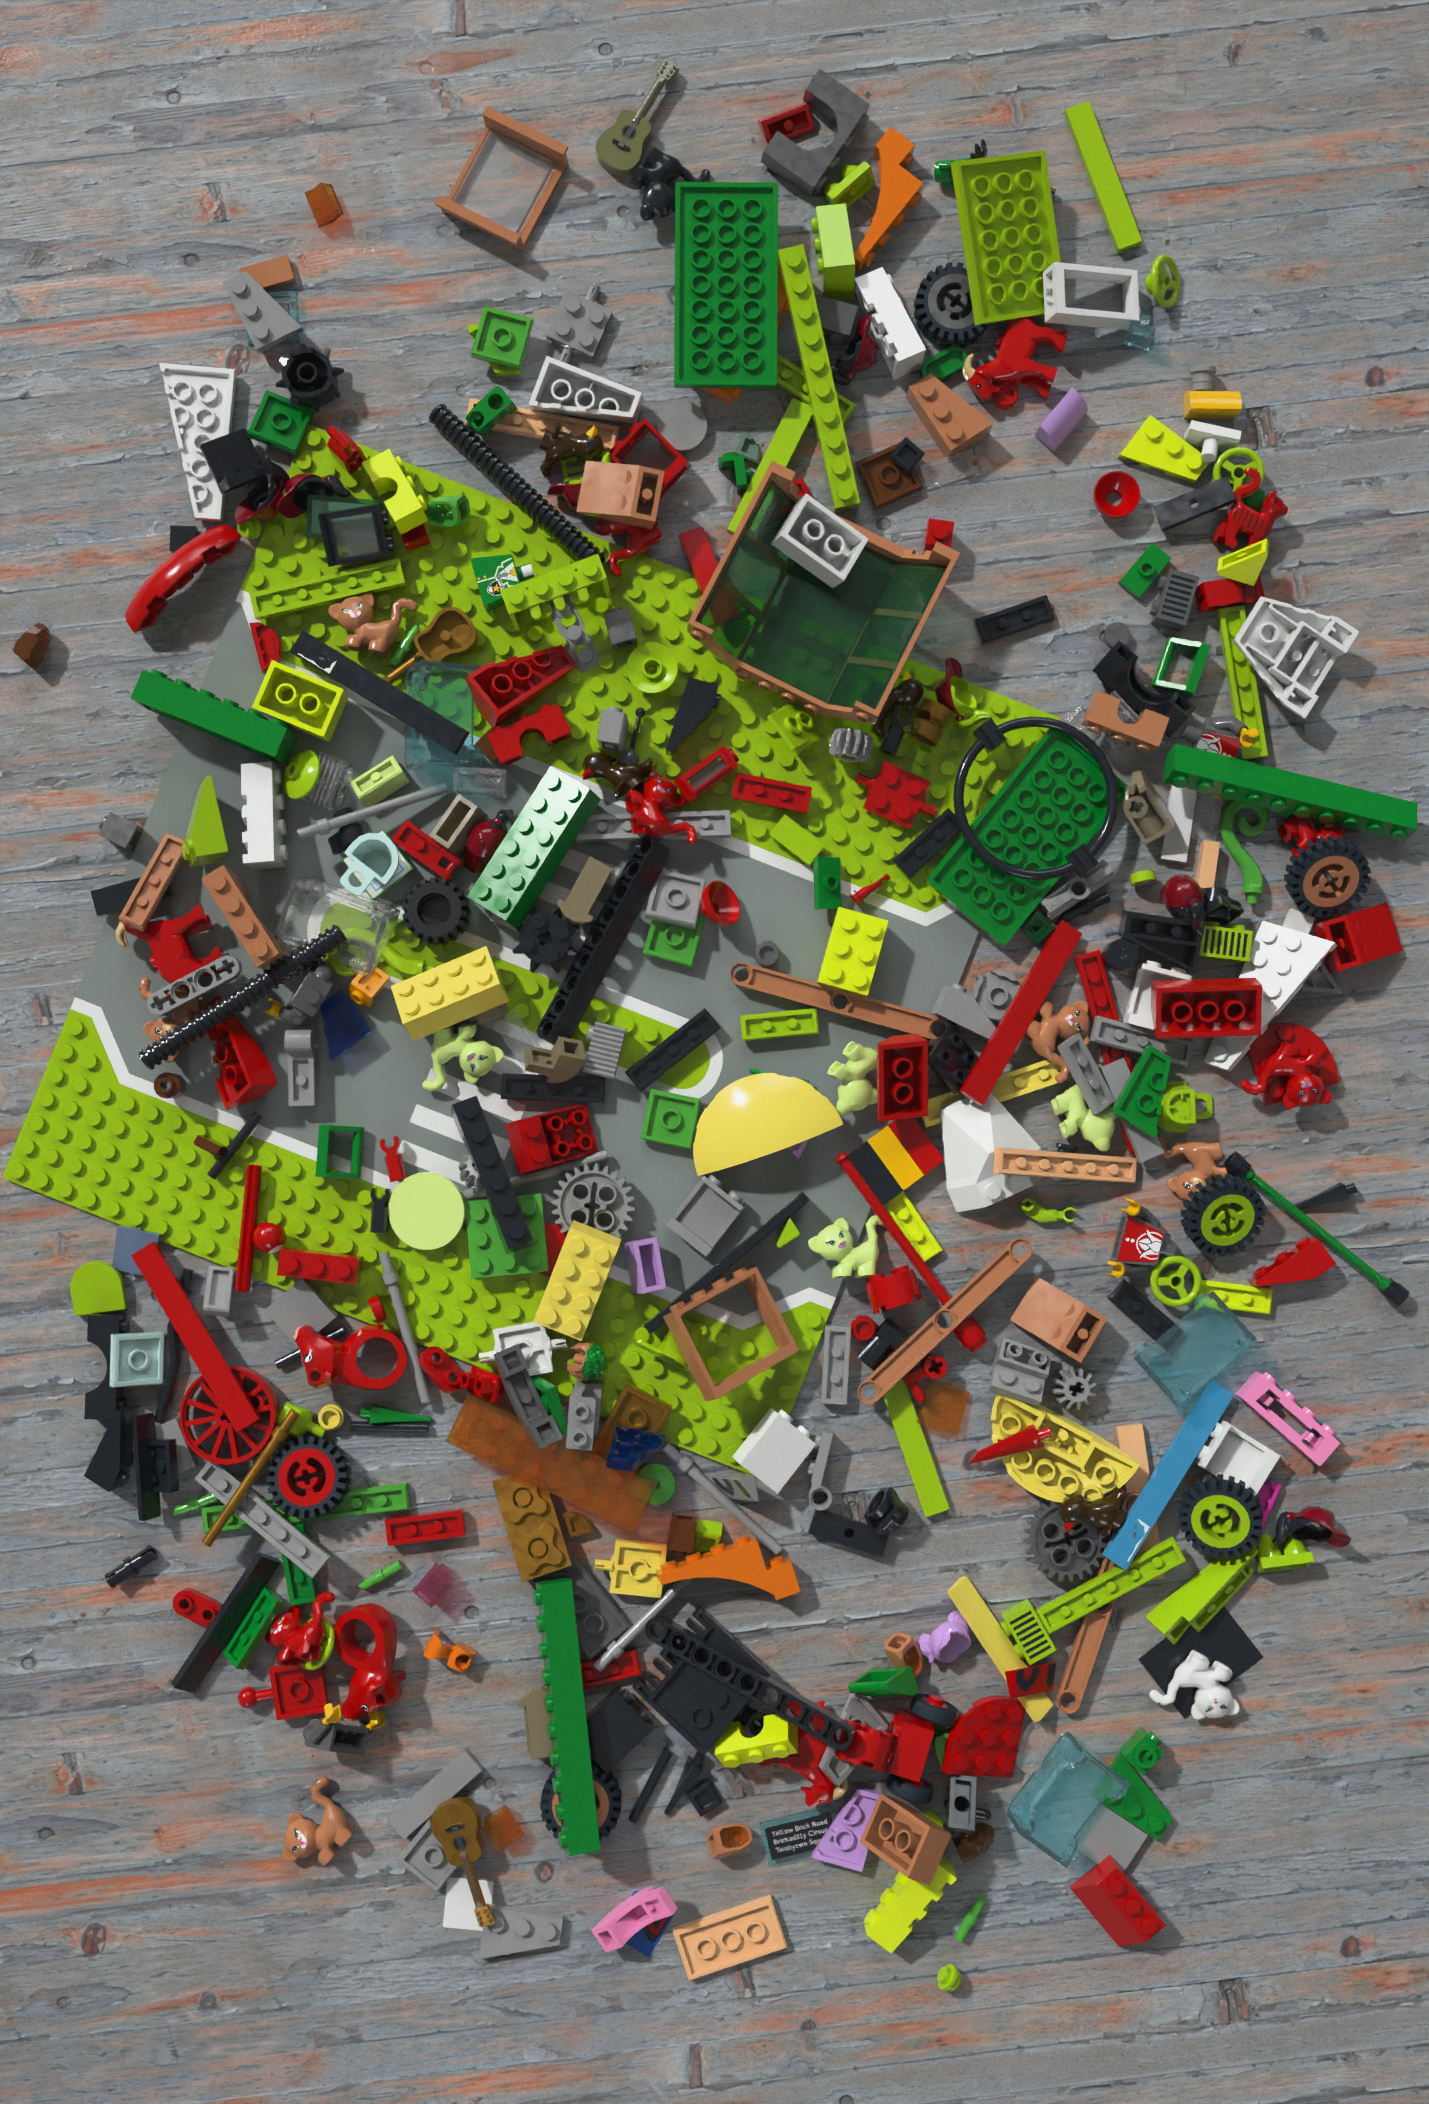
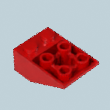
[1313,902,1403,973]
[505,1103,599,1174]

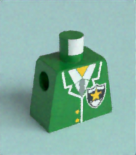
[471,554,535,612]

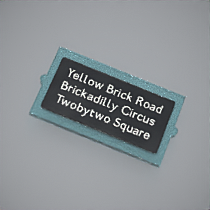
[759,1804,836,1866]

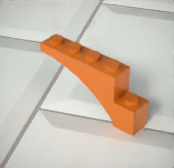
[854,127,923,272]
[656,1535,801,1600]

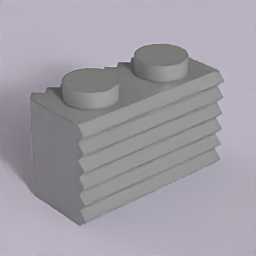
[596,707,629,753]
[582,1022,627,1079]

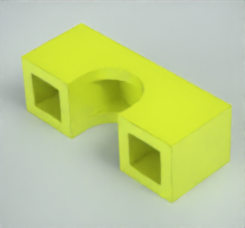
[362,449,428,535]
[715,1714,798,1768]

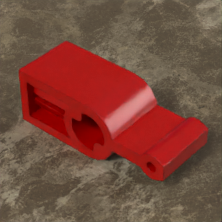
[326,425,367,476]
[1195,575,1265,614]

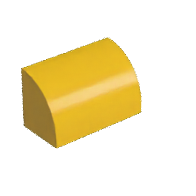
[1184,391,1242,420]

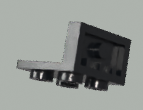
[200,429,267,494]

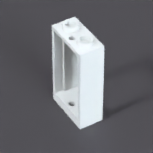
[1043,262,1141,330]

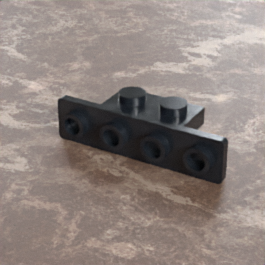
[132,1413,179,1521]

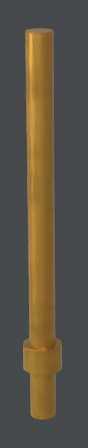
[202,1409,300,1547]

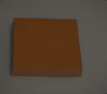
[855,442,923,510]

